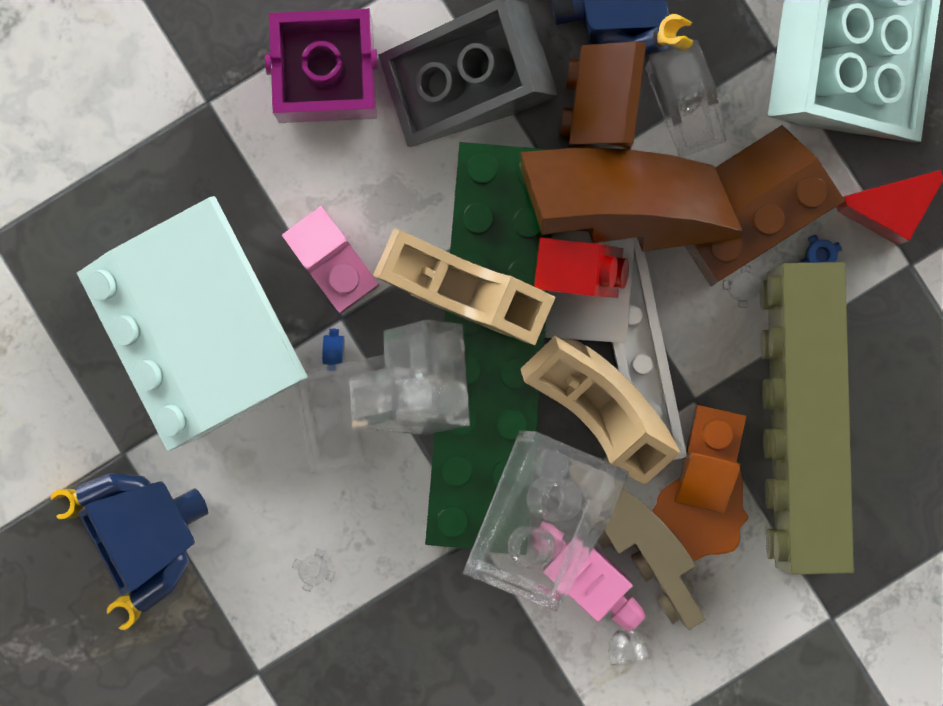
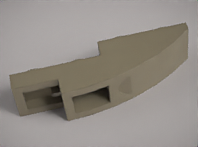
[561,462,706,630]

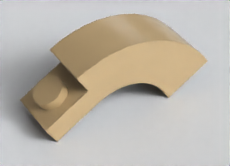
[373,229,556,345]
[520,336,680,485]

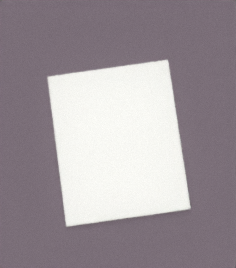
[545,230,635,343]

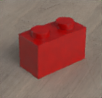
[534,237,629,298]

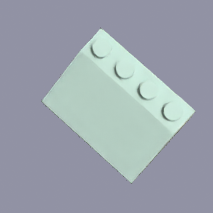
[768,0,940,143]
[77,196,308,452]

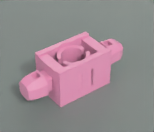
[529,519,646,631]

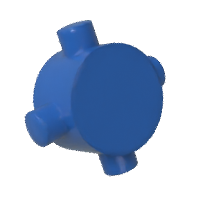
[800,234,842,263]
[322,328,345,372]

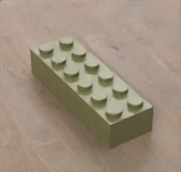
[760,262,854,574]

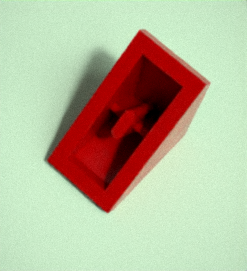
[836,170,943,246]

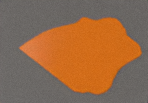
[652,471,748,561]

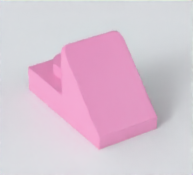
[282,206,380,315]

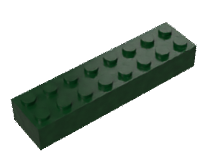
[425,142,553,553]

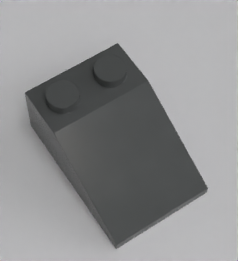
[378,0,559,147]

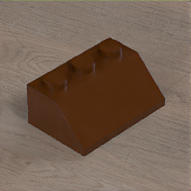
[685,125,845,287]

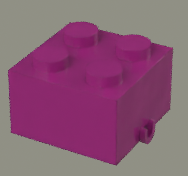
[265,8,378,123]

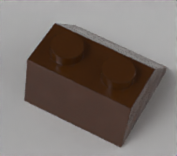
[560,41,646,150]

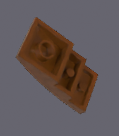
[520,148,742,252]

